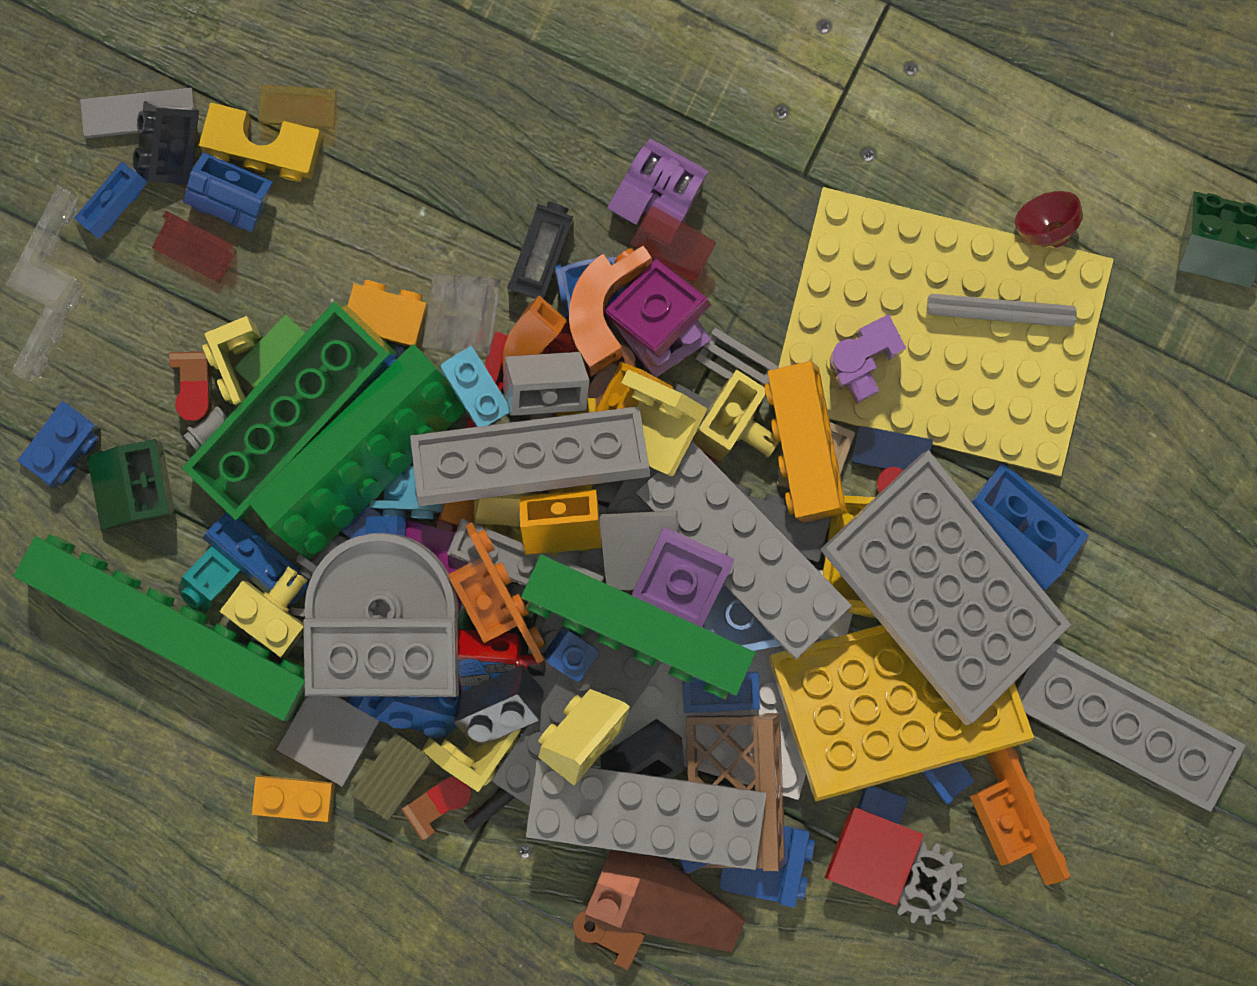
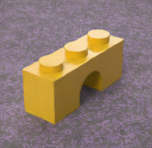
[199,102,323,182]

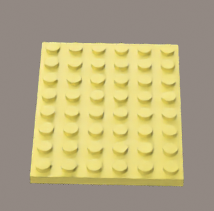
[771,187,1114,477]

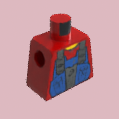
[458,629,546,692]

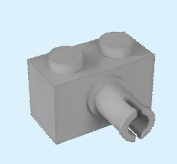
[503,352,589,420]

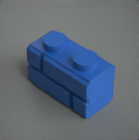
[183,152,273,232]

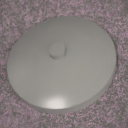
[305,533,458,620]

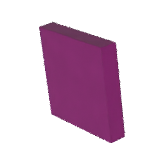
[604,259,711,358]

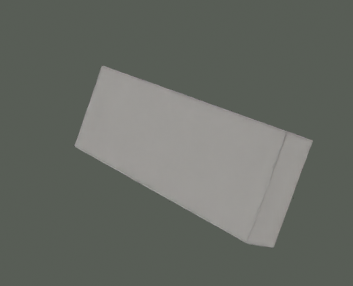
[80,88,195,138]

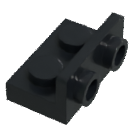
[133,101,199,184]

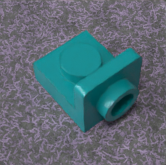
[178,546,240,613]

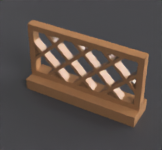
[686,713,786,871]

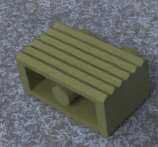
[350,732,433,821]

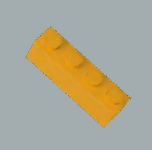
[765,361,847,523]

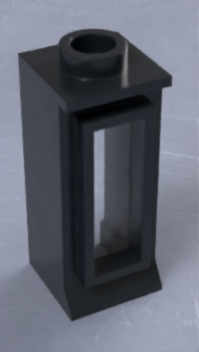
[507,202,574,300]

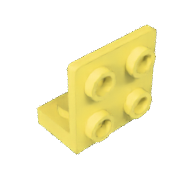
[202,316,261,407]
[621,369,707,477]
[421,729,521,792]

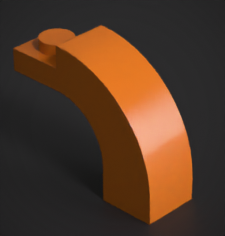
[569,246,652,377]
[503,295,567,418]

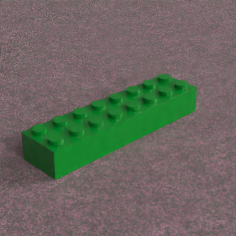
[13,534,305,721]

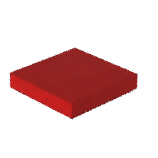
[824,806,924,906]

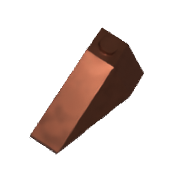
[585,849,746,953]

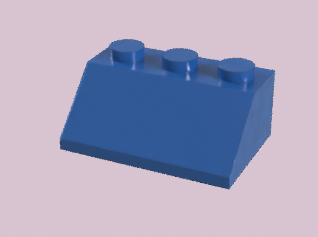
[970,463,1089,591]

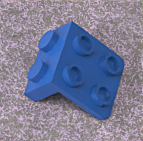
[376,678,461,738]
[719,825,815,908]

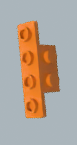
[449,522,546,663]
[970,747,1070,885]

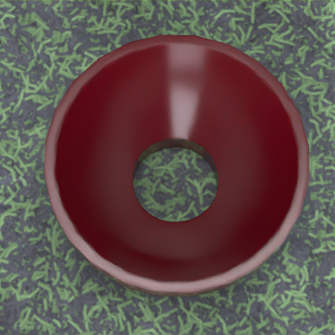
[1015,191,1083,248]

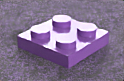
[631,527,734,627]

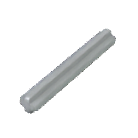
[927,294,1077,327]

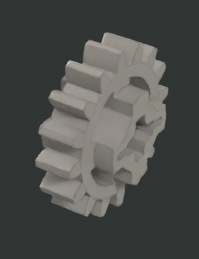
[896,841,967,925]

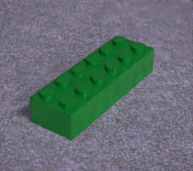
[182,301,398,520]
[248,344,466,561]
[521,554,756,699]

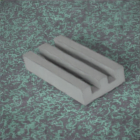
[695,328,779,388]

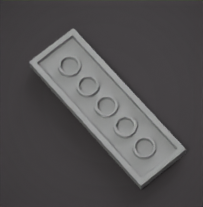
[410,406,650,506]
[636,441,852,660]
[1017,643,1246,812]
[525,759,767,870]

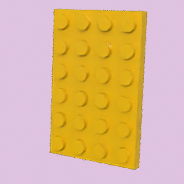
[768,625,1034,802]

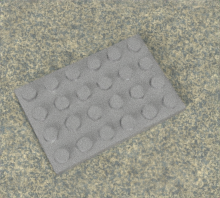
[820,451,1071,725]

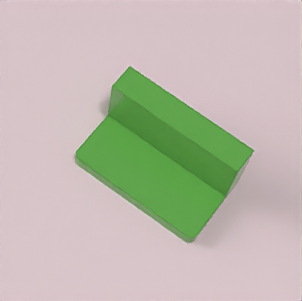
[234,315,305,388]

